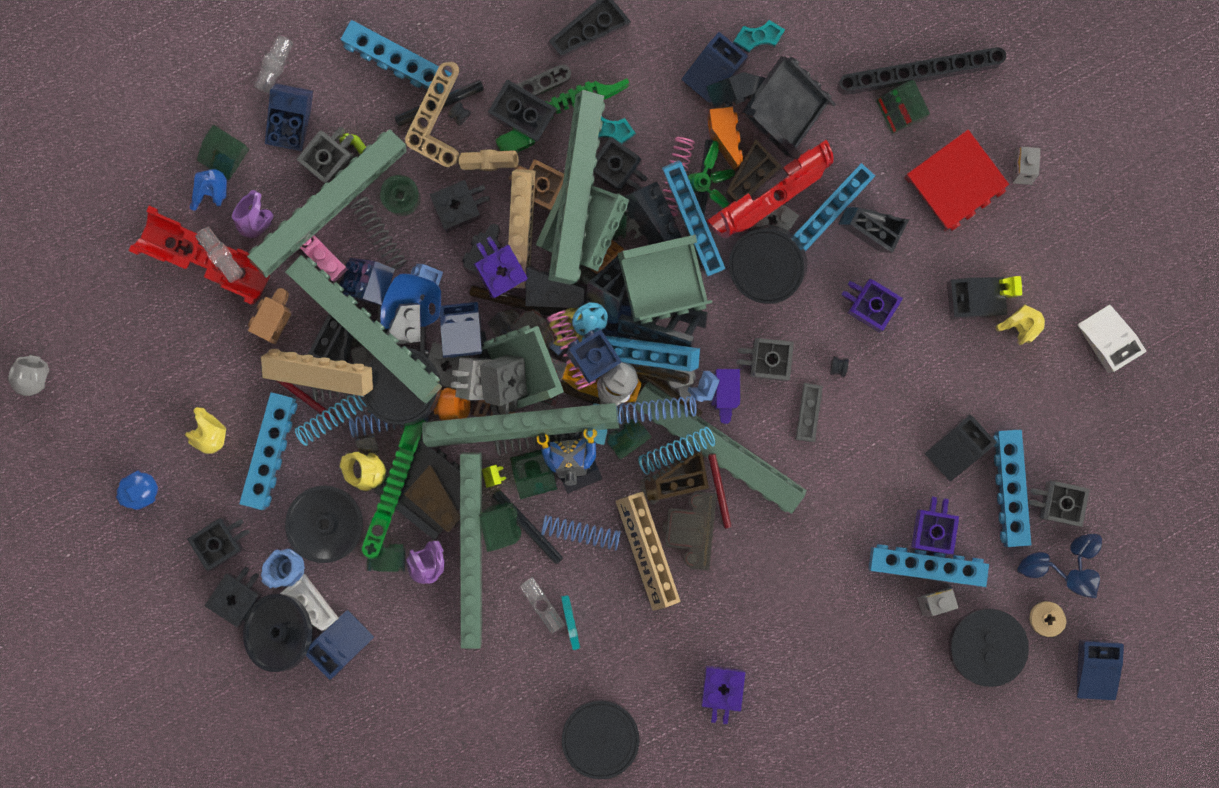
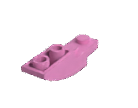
[300,235,348,282]

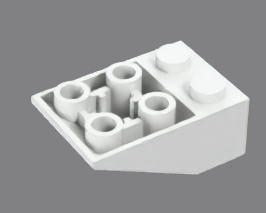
[1077,305,1147,373]

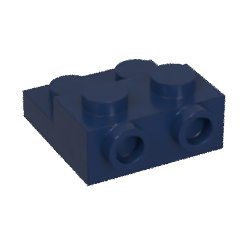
[566,329,622,384]

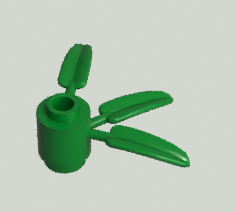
[688,140,735,209]

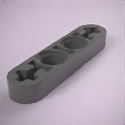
[516,65,571,96]

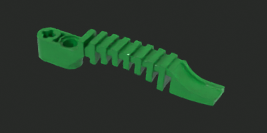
[495,78,629,153]
[362,420,426,559]

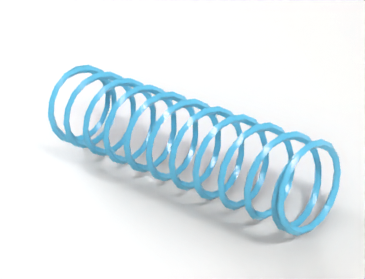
[295,395,367,446]
[638,427,715,475]

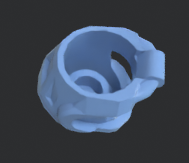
[261,549,305,588]

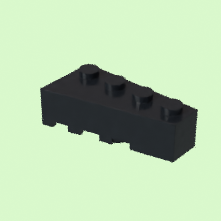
[547,0,631,59]
[623,181,682,245]

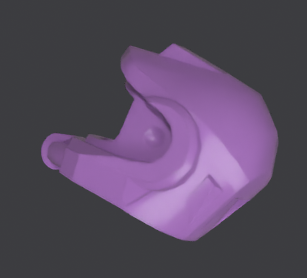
[232,190,274,238]
[406,541,444,584]

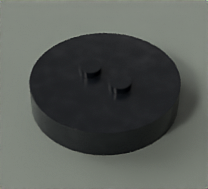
[729,225,808,304]
[363,347,441,426]
[949,608,1029,687]
[562,699,640,780]

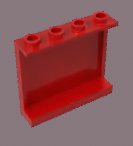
[904,130,1009,232]

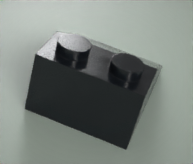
[488,79,557,142]

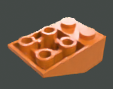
[707,107,743,171]

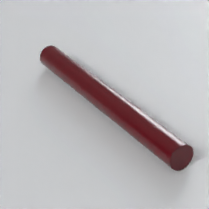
[275,380,339,423]
[708,453,732,528]

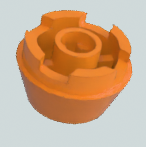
[434,387,471,421]

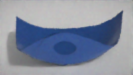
[380,274,441,329]

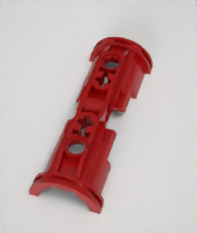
[706,140,834,238]
[128,205,271,305]

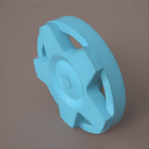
[572,303,608,336]

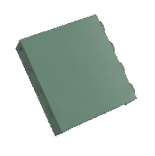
[536,186,629,271]
[618,235,712,324]
[482,325,564,408]

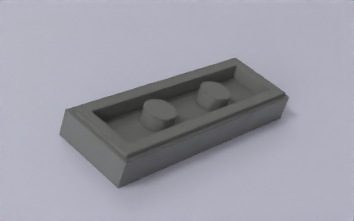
[795,383,823,442]

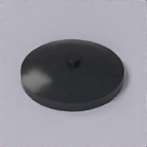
[285,486,363,563]
[243,594,312,672]

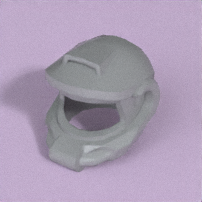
[8,355,49,396]
[597,362,639,406]

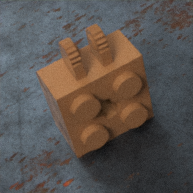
[509,160,564,212]
[248,288,291,345]

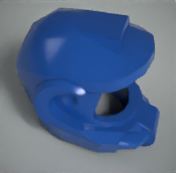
[189,169,227,210]
[115,471,158,510]

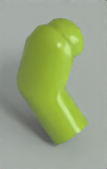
[339,133,366,154]

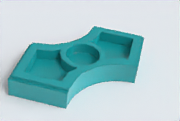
[733,20,785,53]
[598,116,636,144]
[561,595,580,650]

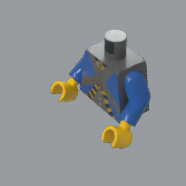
[537,429,597,486]

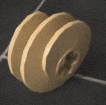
[1029,601,1066,637]

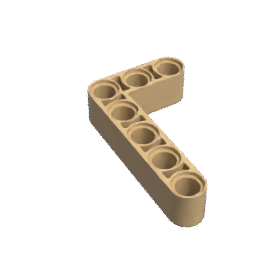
[405,62,460,167]

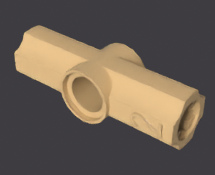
[459,150,518,171]

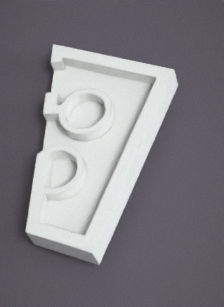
[280,574,338,631]

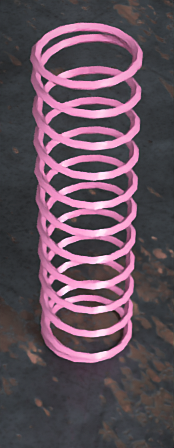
[663,137,695,216]
[546,310,596,389]

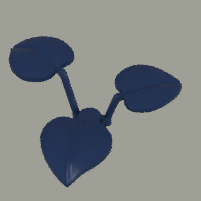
[1017,534,1102,598]

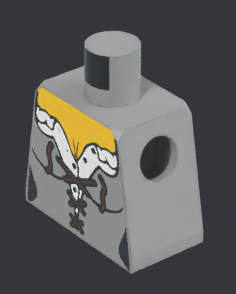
[1013,147,1040,185]
[917,586,958,616]

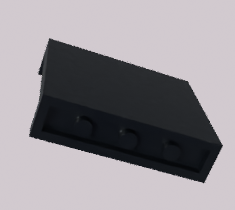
[742,56,836,160]
[374,438,460,540]

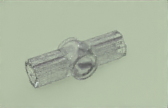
[253,35,294,94]
[195,226,244,283]
[519,577,565,634]

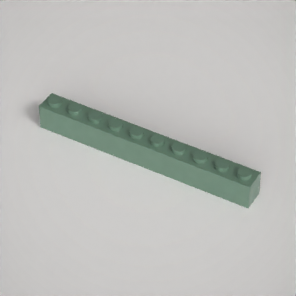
[548,90,605,285]
[248,129,407,278]
[286,255,442,404]
[633,382,807,514]
[422,403,619,447]
[460,452,482,649]

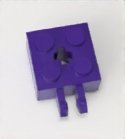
[473,237,528,298]
[841,279,903,333]
[711,369,740,424]
[911,496,959,554]
[701,666,745,724]

